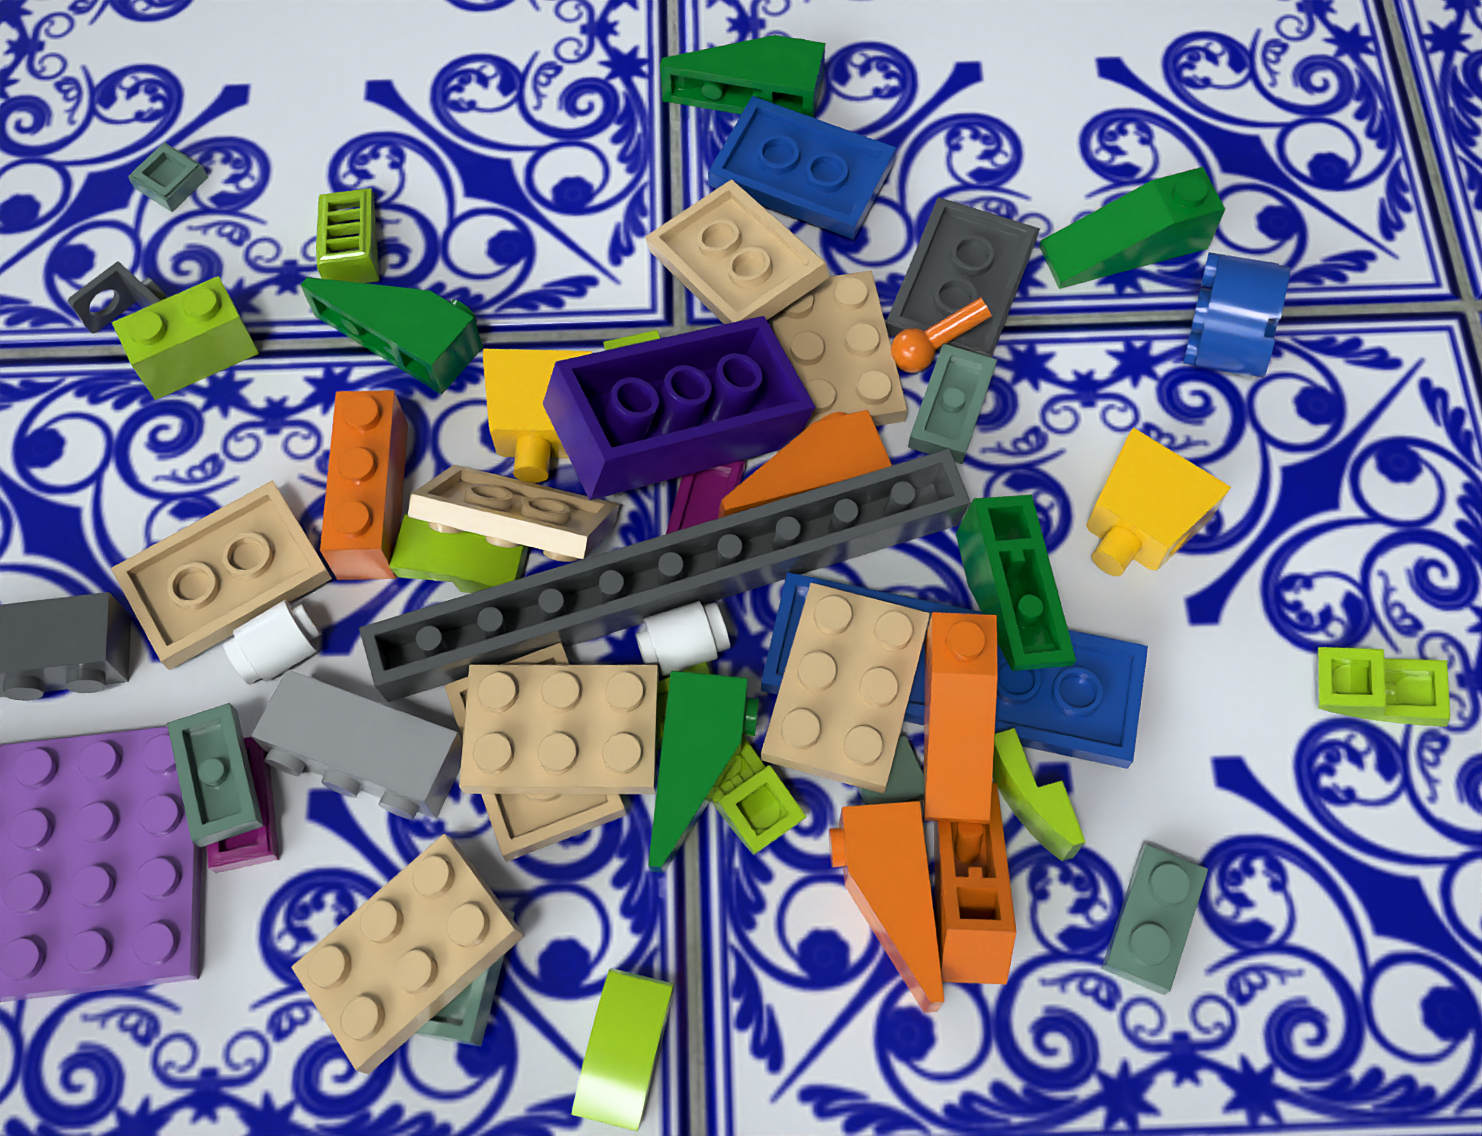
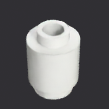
[223,600,322,685]
[635,601,730,677]

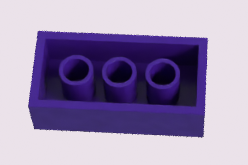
[543,316,816,500]

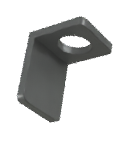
[68,261,167,334]

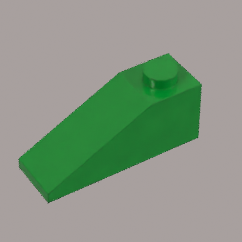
[660,35,826,118]
[1039,167,1226,289]
[300,277,483,395]
[956,494,1076,671]
[648,671,759,873]

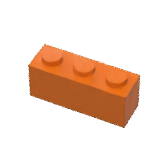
[320,390,408,580]

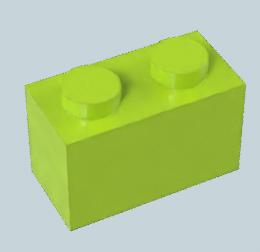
[111,276,259,400]

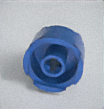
[1183,252,1291,378]

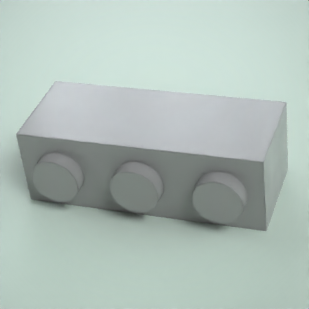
[251,669,463,820]

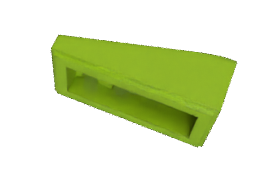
[316,188,379,283]

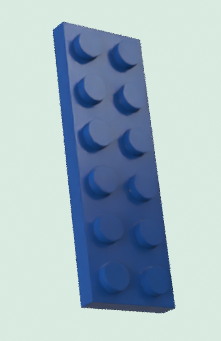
[761,572,1148,769]

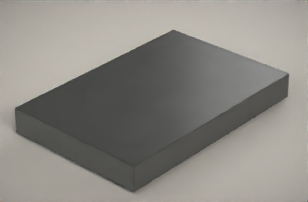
[885,197,1040,358]

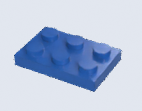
[708,96,896,240]

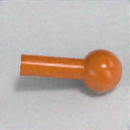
[890,297,992,373]

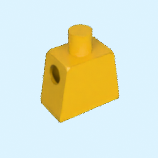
[483,349,592,483]
[1086,427,1231,576]

